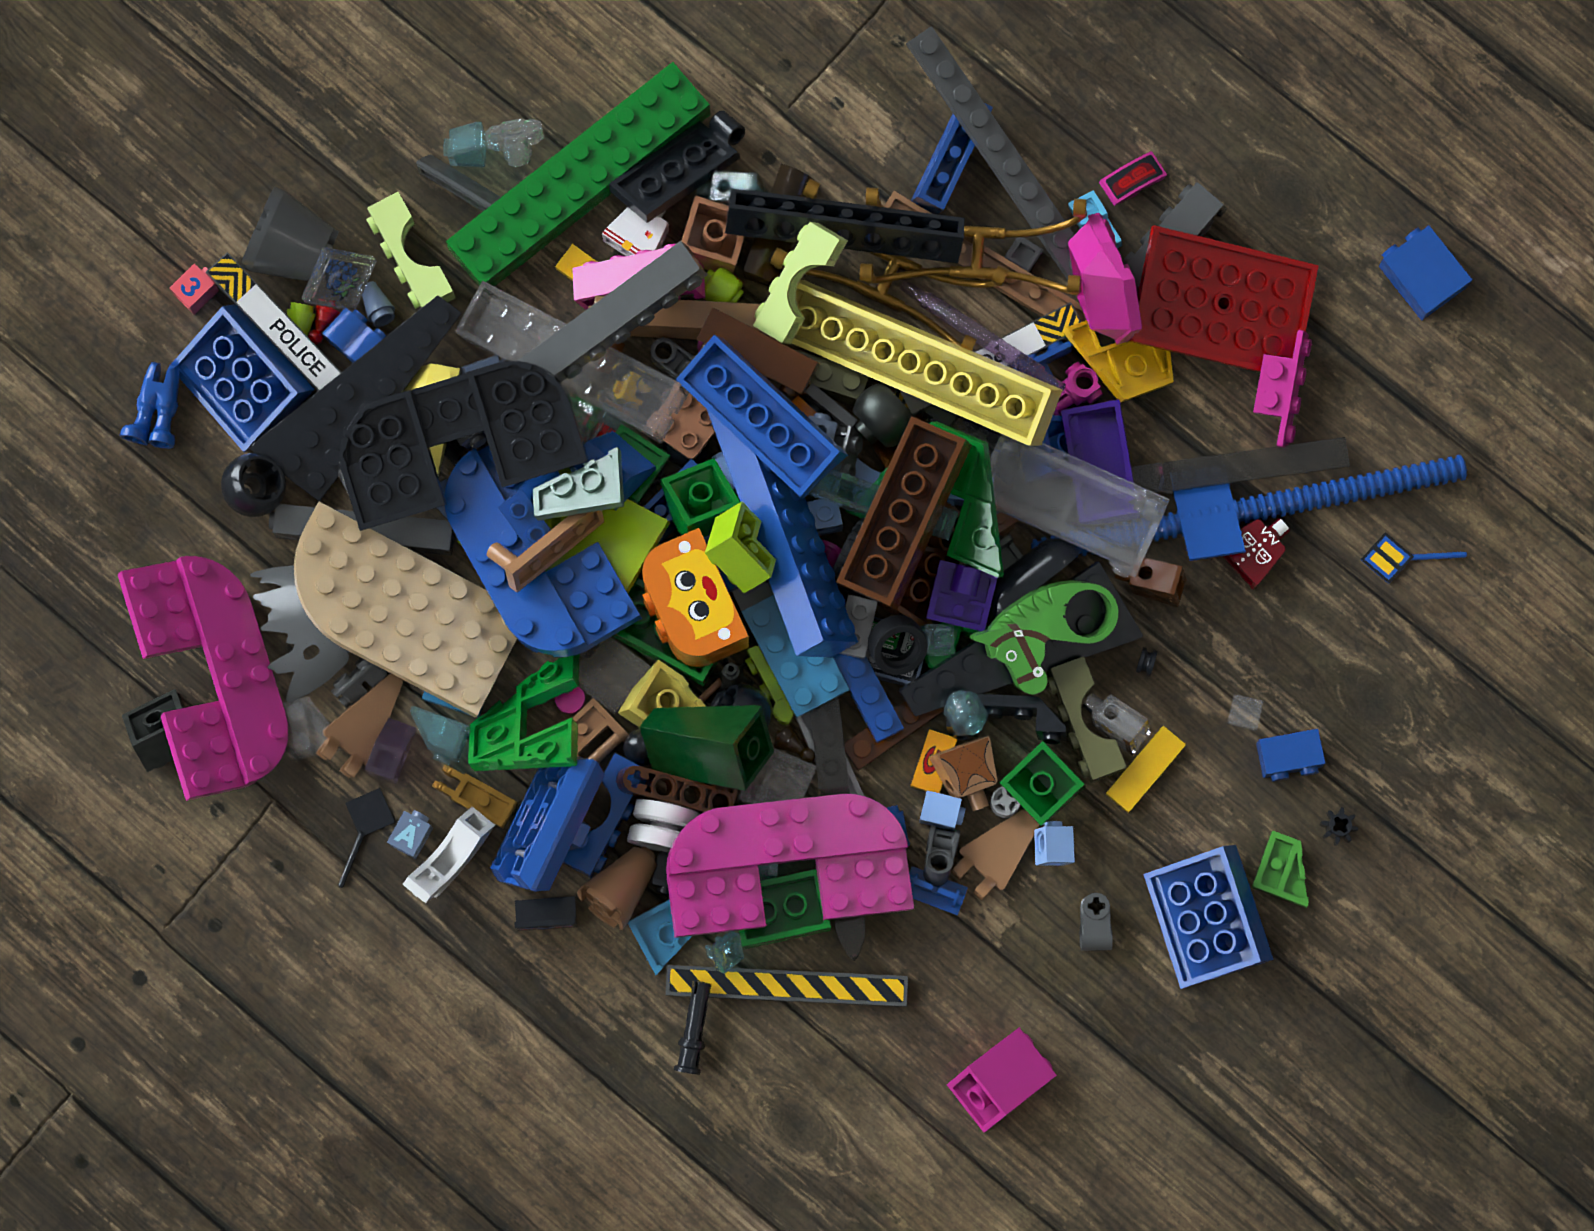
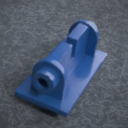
[498,489,551,549]
[909,866,968,916]

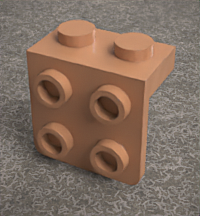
[646,384,715,460]

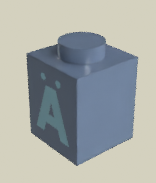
[387,810,433,860]

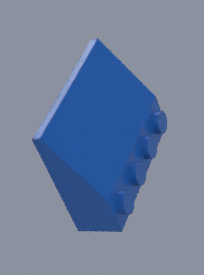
[171,304,315,452]
[1144,845,1274,989]

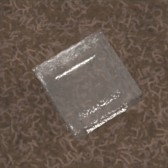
[1227,694,1263,731]

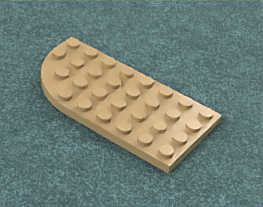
[294,502,517,718]

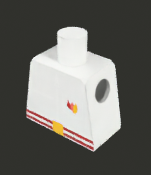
[602,207,669,256]

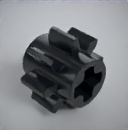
[1320,807,1358,846]

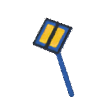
[1360,532,1467,584]

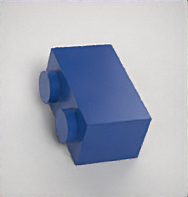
[1256,729,1325,782]

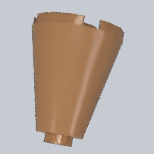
[577,846,657,930]

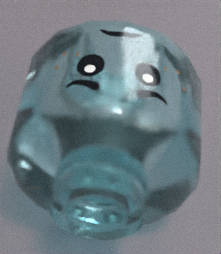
[944,690,988,735]

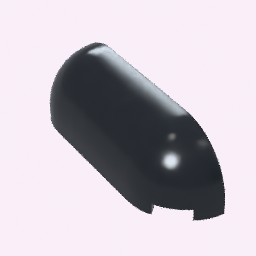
[987,538,1081,622]

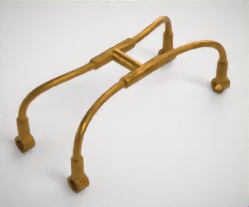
[770,179,1009,351]
[860,188,1087,295]

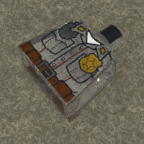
[1082,693,1151,756]

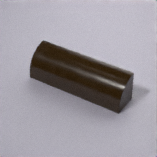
[743,163,813,287]

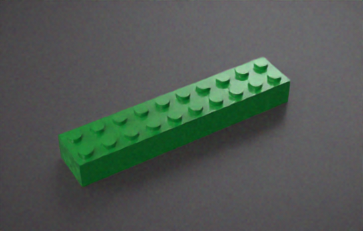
[446,62,711,294]

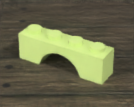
[366,192,455,309]
[753,222,848,344]

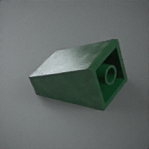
[640,705,774,791]

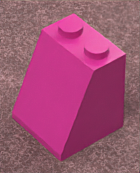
[947,1027,1057,1133]

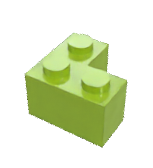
[705,501,776,593]

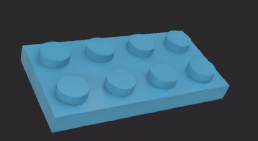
[741,595,850,718]

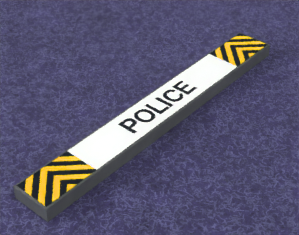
[206,252,341,391]
[894,302,1081,416]

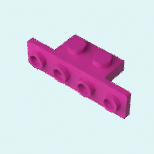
[1253,330,1312,450]

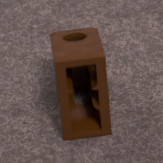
[1115,557,1187,607]

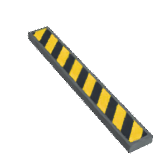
[665,965,908,1007]

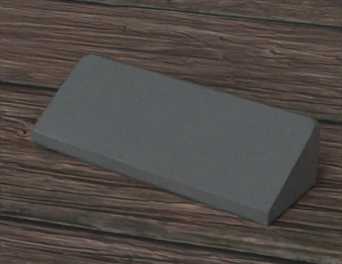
[416,155,501,212]

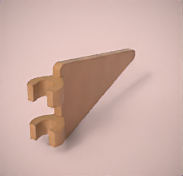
[315,673,404,778]
[951,809,1040,901]

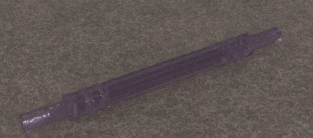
[900,280,1066,392]

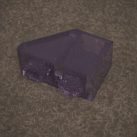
[365,718,417,784]

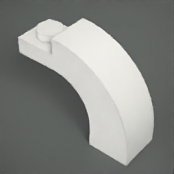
[403,807,495,903]

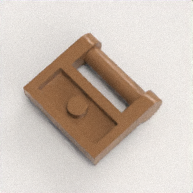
[572,698,629,764]

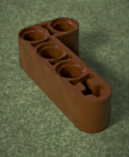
[616,766,738,814]

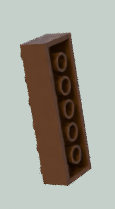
[836,416,972,610]

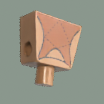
[929,736,997,811]

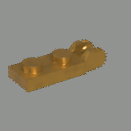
[432,764,518,829]

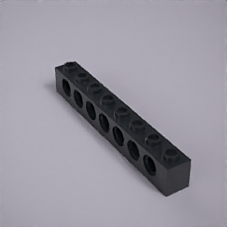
[725,188,965,264]

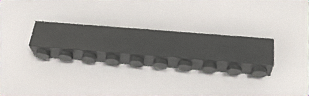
[457,241,708,450]

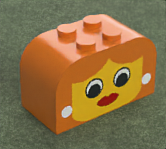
[642,528,749,667]

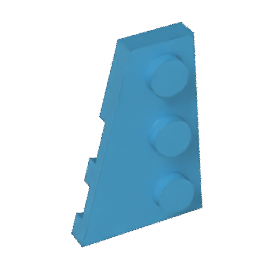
[628,899,692,975]

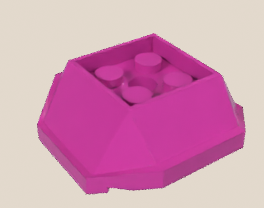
[1068,213,1142,345]

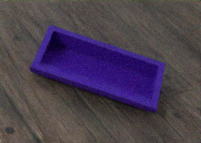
[1061,400,1140,524]

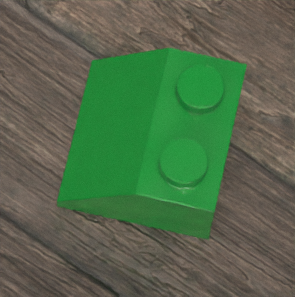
[661,458,740,537]
[999,741,1086,826]

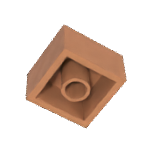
[681,196,744,273]

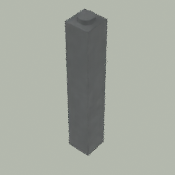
[269,504,455,556]

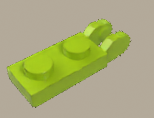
[745,645,794,726]

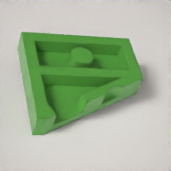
[1251,831,1309,908]

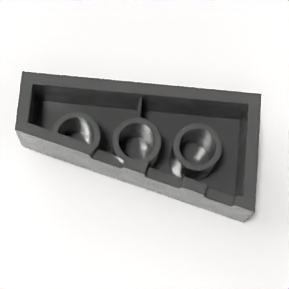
[1122,182,1227,288]

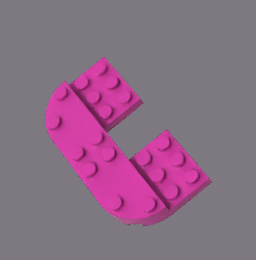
[118,556,288,801]
[666,794,914,938]

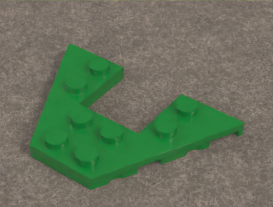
[846,421,1004,578]
[468,654,579,771]

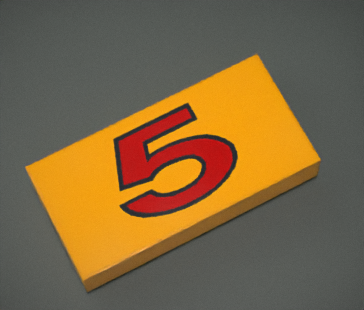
[910,729,957,793]

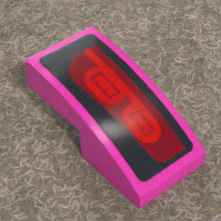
[1099,151,1167,206]

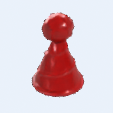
[307,300,340,345]

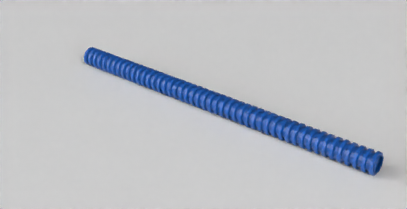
[1031,454,1467,558]

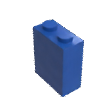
[1379,225,1472,321]

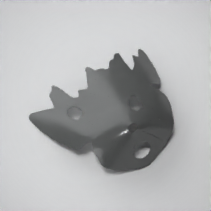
[251,565,349,702]

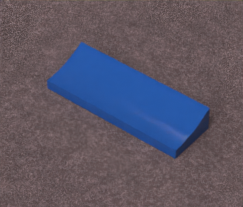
[676,334,848,498]

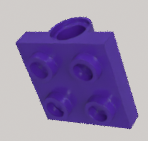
[926,560,997,631]

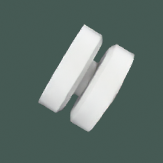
[627,799,700,852]

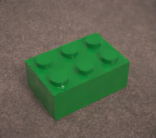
[739,869,831,950]

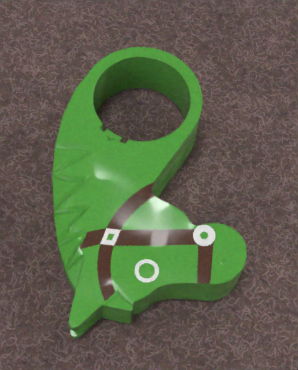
[970,580,1118,695]

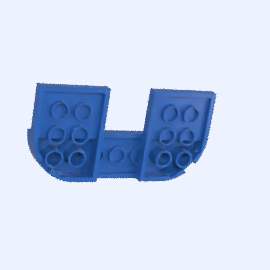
[444,445,642,657]

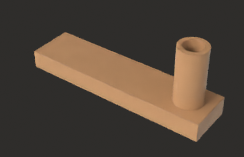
[487,510,604,593]

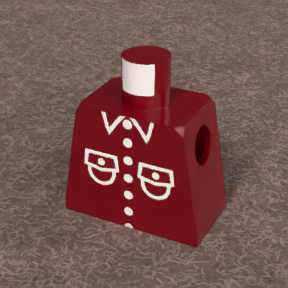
[1222,518,1290,590]

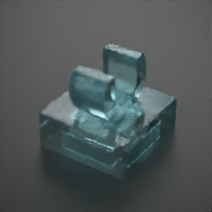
[921,624,955,656]
[705,931,744,974]

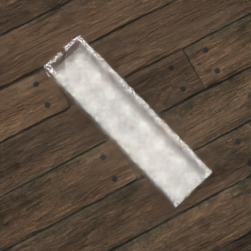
[454,281,689,443]

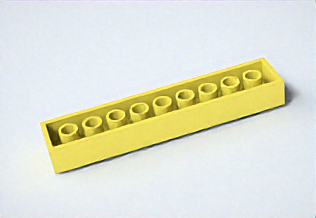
[792,280,1062,446]

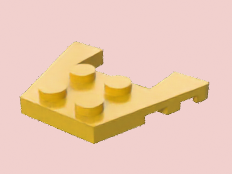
[1063,320,1174,403]

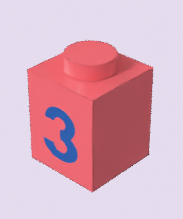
[170,264,219,315]

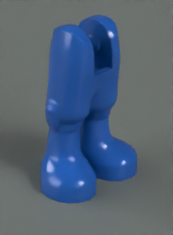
[120,362,180,449]

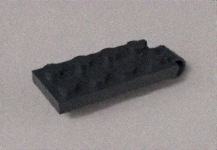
[609,110,745,223]

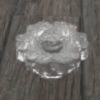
[485,119,544,167]

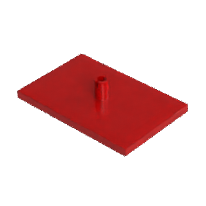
[1129,225,1319,373]

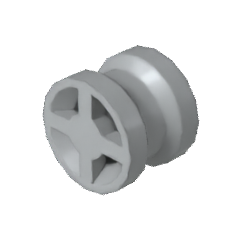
[990,786,1020,818]

